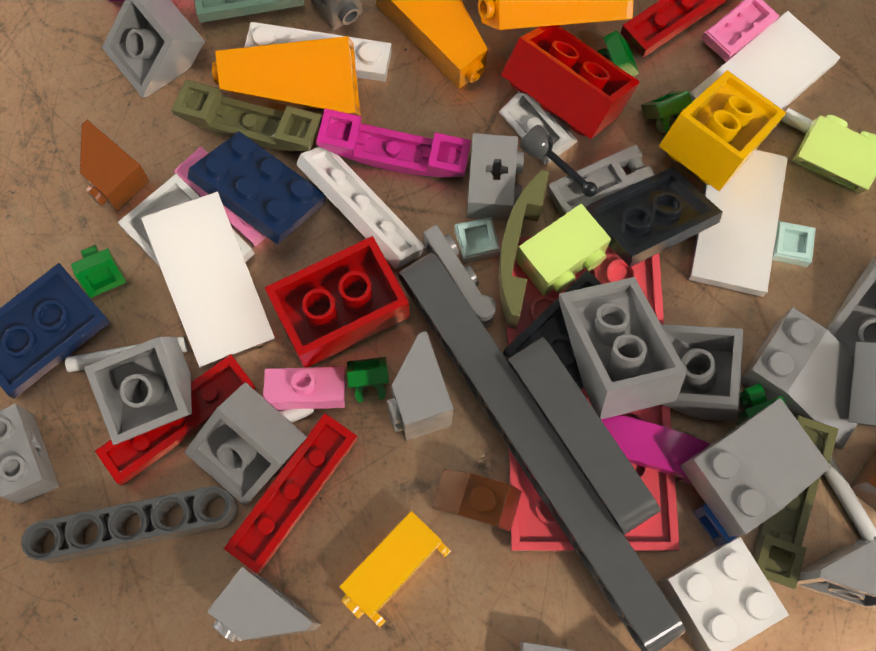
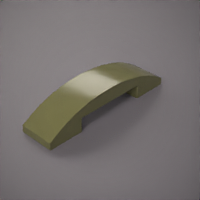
[171,79,322,151]
[498,170,549,329]
[754,415,839,589]

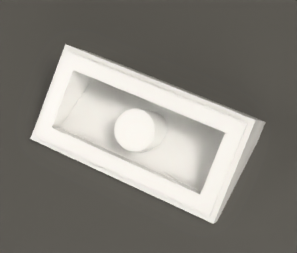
[499,92,578,165]

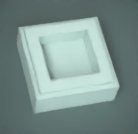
[454,217,501,264]
[772,221,816,267]

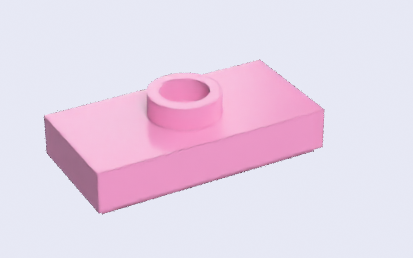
[702,0,780,62]
[263,367,346,410]

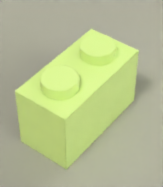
[791,115,876,194]
[515,203,611,296]

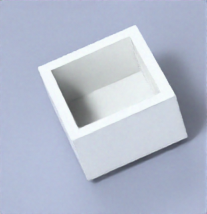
[657,537,789,651]

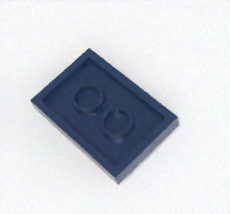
[188,131,326,245]
[0,263,111,399]

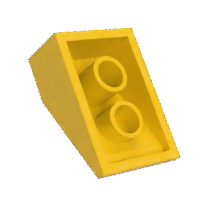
[659,70,786,192]

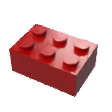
[501,25,640,139]
[264,236,410,368]

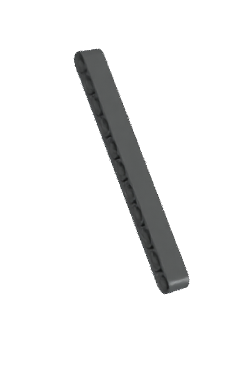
[398,252,686,651]

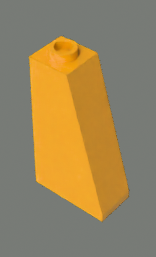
[375,0,488,89]
[478,0,634,30]
[212,36,361,116]

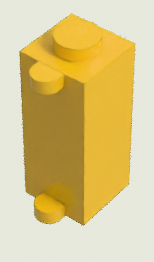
[339,511,451,627]

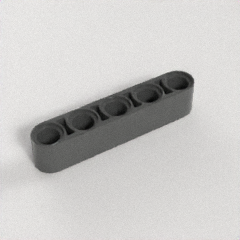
[507,337,661,535]
[21,486,238,563]

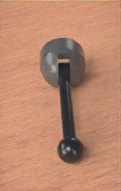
[520,125,597,197]

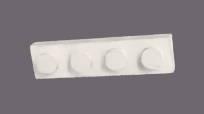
[244,22,392,82]
[296,147,426,270]

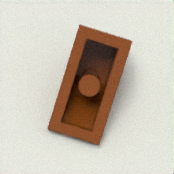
[80,120,150,212]

